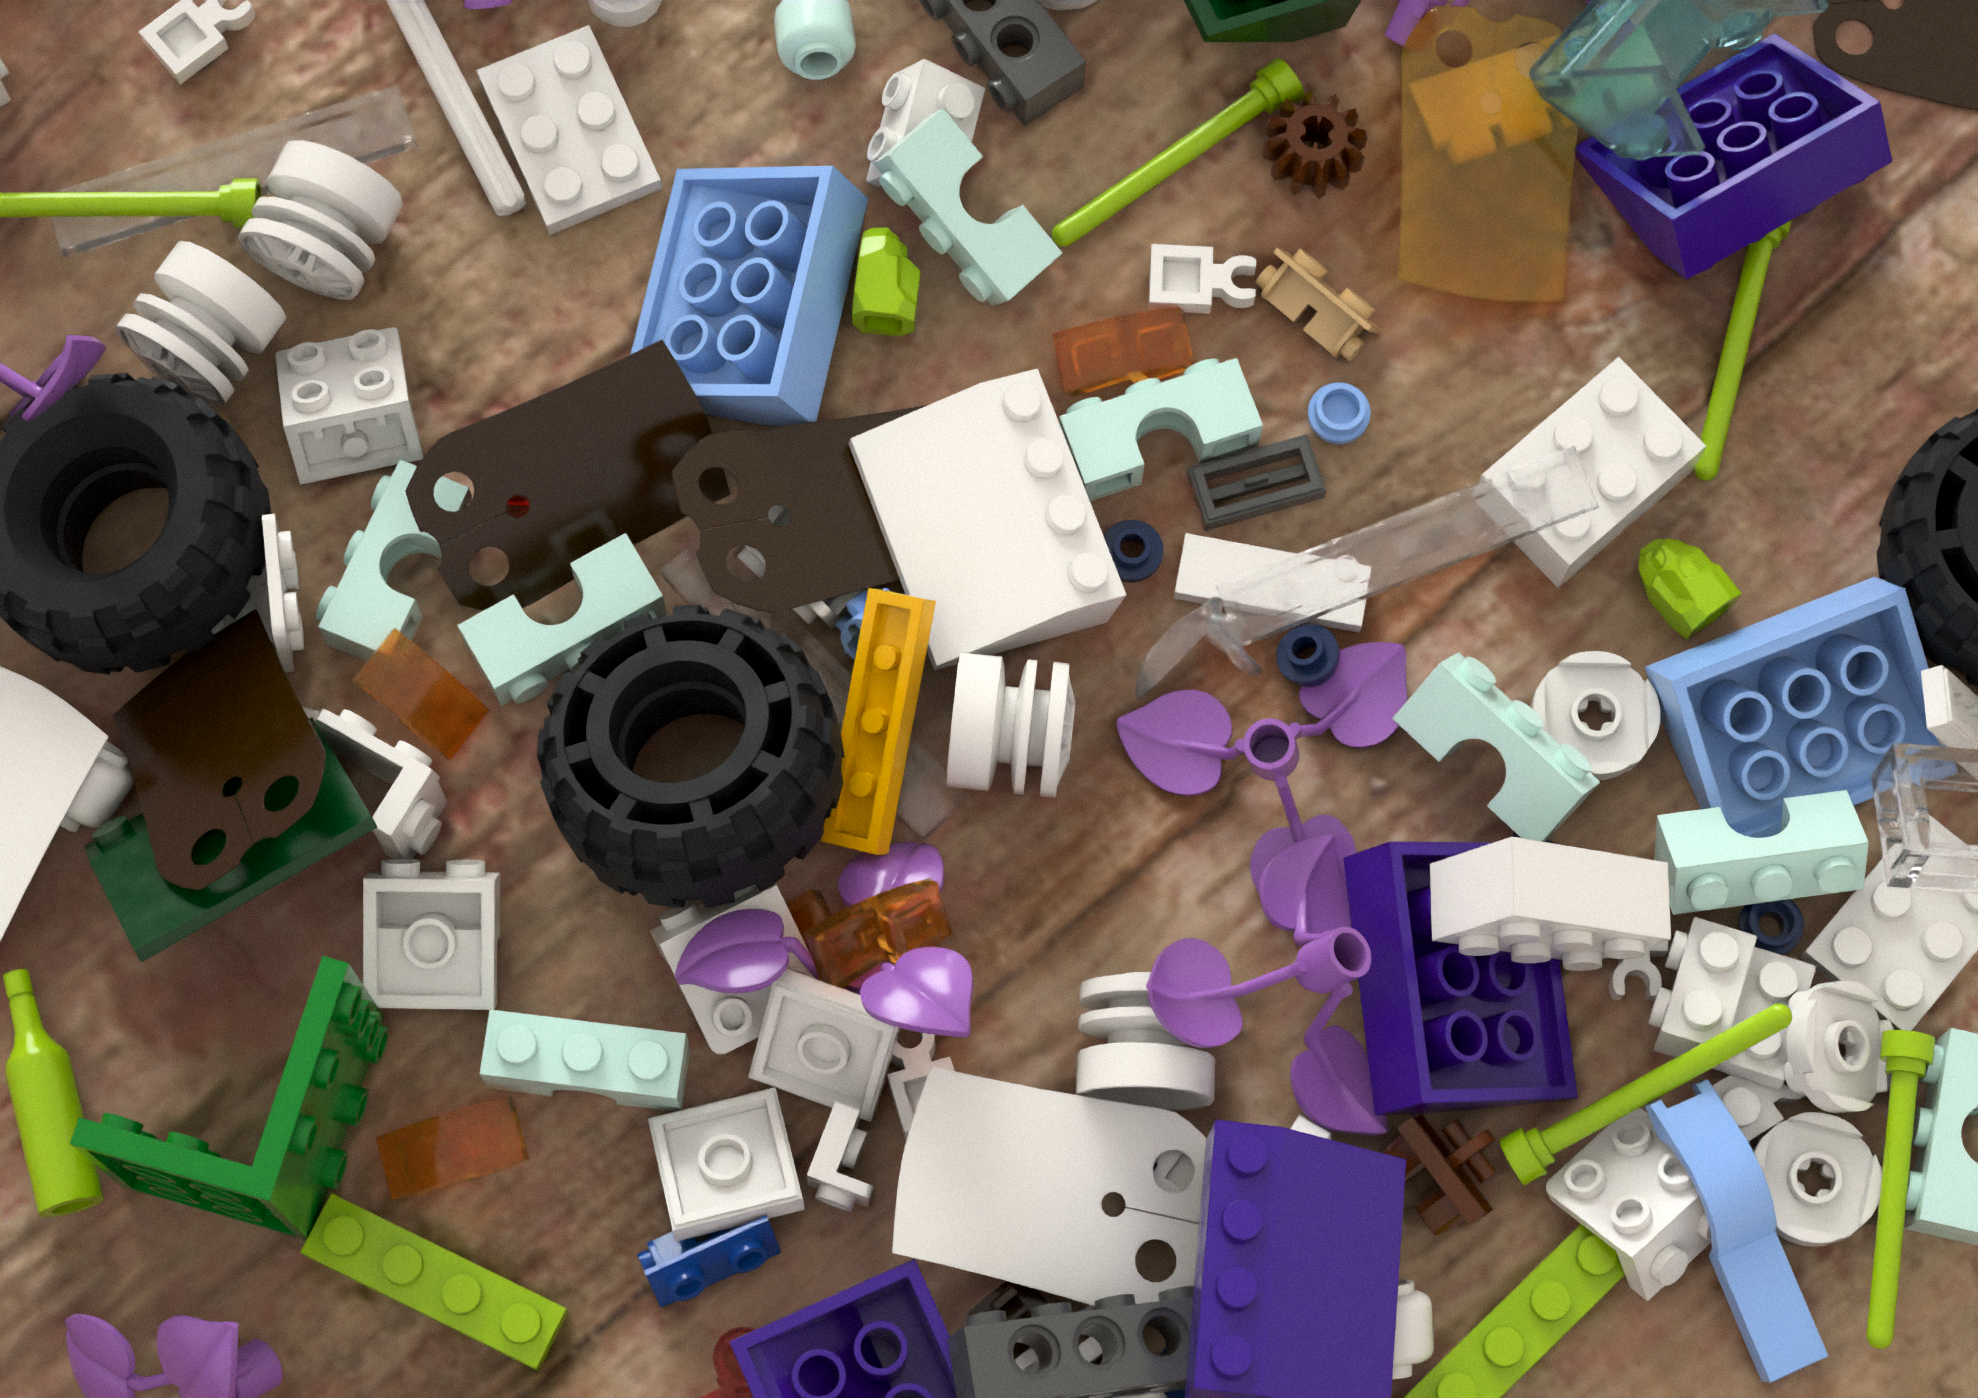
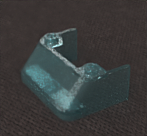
[1529,0,1829,161]

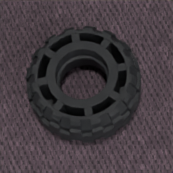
[0,373,272,675]
[1876,408,1978,687]
[537,605,845,908]

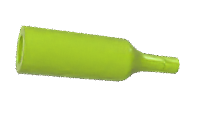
[2,969,105,1218]

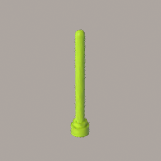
[1052,57,1305,247]
[0,178,263,228]
[1694,220,1792,481]
[1499,1003,1793,1186]
[1866,1030,1936,1349]

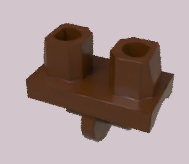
[1383,1114,1496,1236]

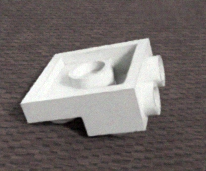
[363,858,500,1010]
[1648,917,1816,1090]

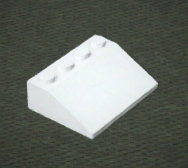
[848,368,1127,671]

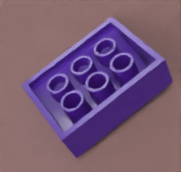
[1573,33,1893,280]
[1343,842,1578,1115]
[1185,1119,1406,1398]
[729,1259,957,1398]

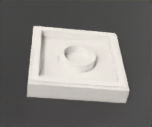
[748,969,900,1122]
[648,1087,805,1242]

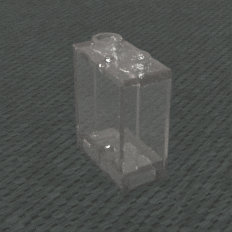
[1871,742,1978,894]

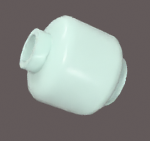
[774,0,856,80]

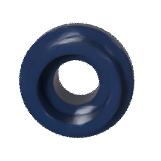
[1104,520,1163,583]
[1276,625,1340,687]
[1738,899,1804,955]

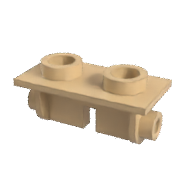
[1255,248,1382,362]

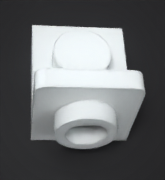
[807,1101,874,1211]

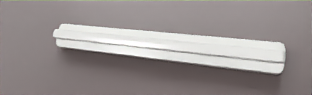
[386,0,526,217]

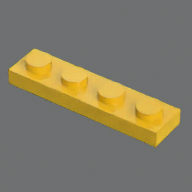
[821,588,936,855]

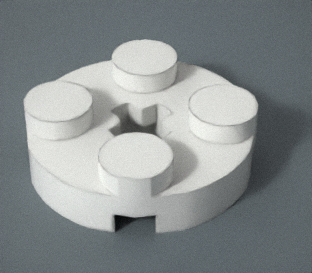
[1530,651,1661,780]
[1784,980,1894,1113]
[1753,1112,1882,1247]

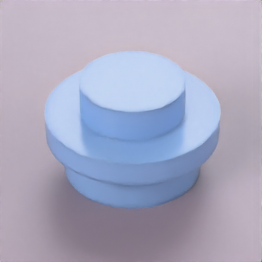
[1308,382,1371,444]

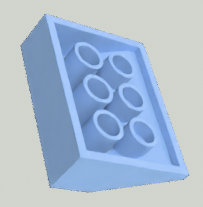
[630,166,869,426]
[1645,576,1957,838]

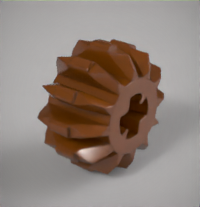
[1262,90,1367,199]

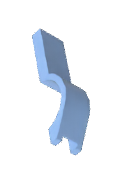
[1645,1079,1828,1383]

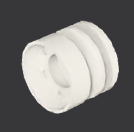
[238,140,403,300]
[115,241,287,406]
[946,652,1076,798]
[1076,972,1215,1111]

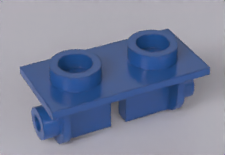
[637,1215,782,1308]

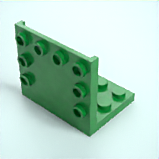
[70,955,389,1240]

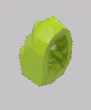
[852,227,921,337]
[1638,539,1742,640]

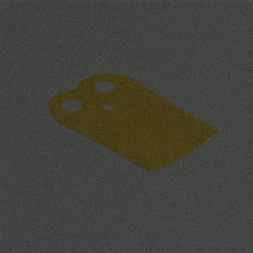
[1398,6,1583,302]

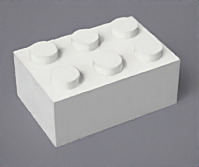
[1472,357,1706,588]
[1430,837,1671,971]

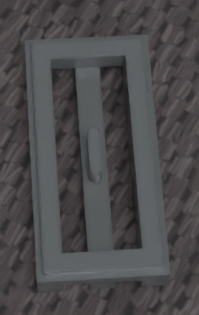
[1187,434,1326,531]

